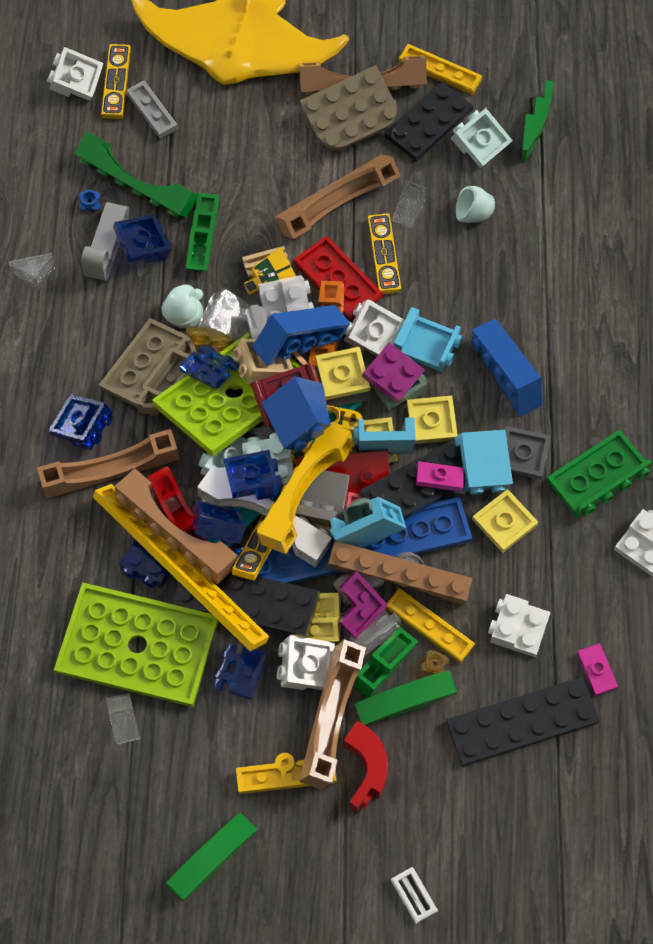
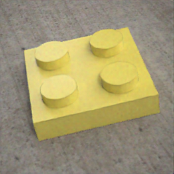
[315,347,370,400]
[407,396,458,444]
[472,489,538,553]

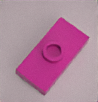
[416,461,464,492]
[577,643,618,696]

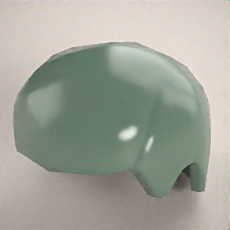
[344,498,373,525]

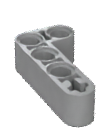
[81,202,129,281]

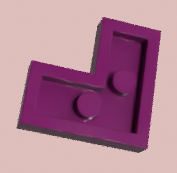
[338,571,388,639]

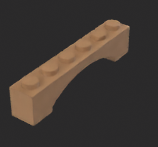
[299,55,427,95]
[275,154,401,239]
[37,429,179,499]
[115,468,237,584]
[327,541,473,605]
[299,639,366,789]

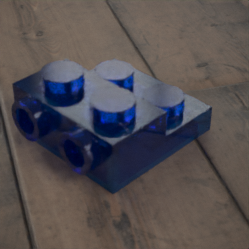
[113,214,171,263]
[49,394,113,450]
[223,450,283,500]
[192,500,246,544]
[119,539,171,589]

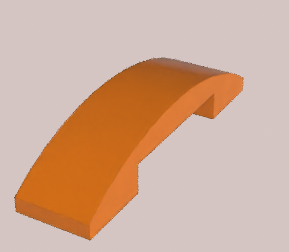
[308,281,344,367]

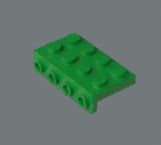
[546,429,653,519]

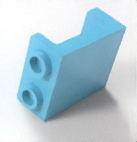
[394,307,463,373]
[352,418,416,454]
[455,430,513,495]
[330,497,406,548]

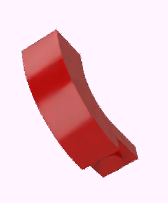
[147,466,207,541]
[344,720,388,813]

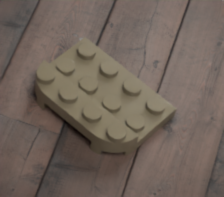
[300,65,397,152]
[99,318,199,416]

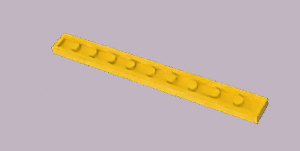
[93,484,269,651]

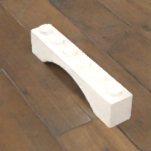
[197,465,332,568]

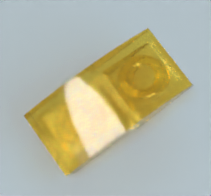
[186,327,232,353]

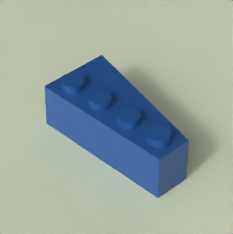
[252,305,350,366]
[471,318,542,417]

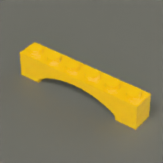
[257,424,355,554]

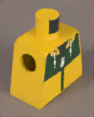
[244,248,296,295]

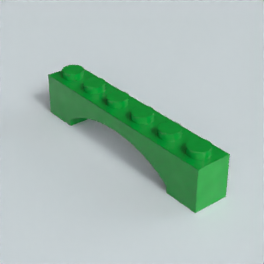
[74,131,199,218]

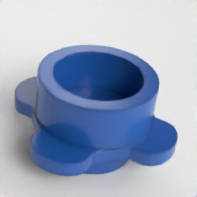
[79,190,100,211]

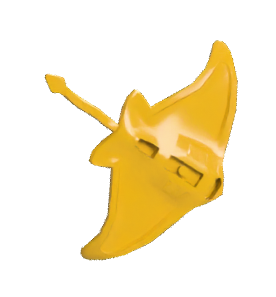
[131,0,349,85]

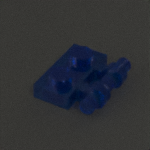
[179,344,239,390]
[213,643,267,700]

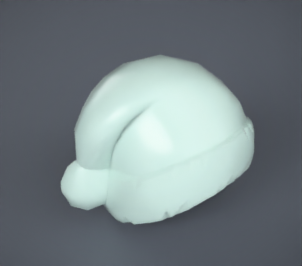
[456,186,495,223]
[162,284,203,329]

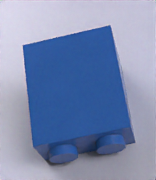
[262,376,331,451]

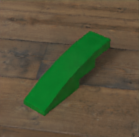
[521,80,554,162]
[186,193,220,272]
[355,670,458,726]
[165,813,257,902]

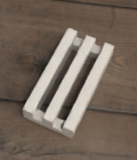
[391,867,438,924]

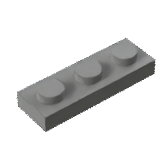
[126,80,178,139]

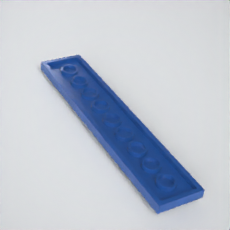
[234,497,472,584]

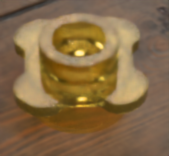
[421,650,449,674]

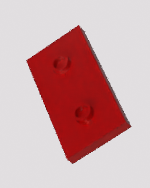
[293,235,383,322]
[295,450,390,496]

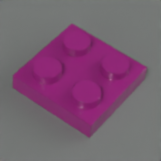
[361,343,425,404]

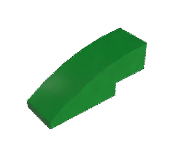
[353,627,418,698]

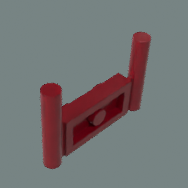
[250,362,328,427]

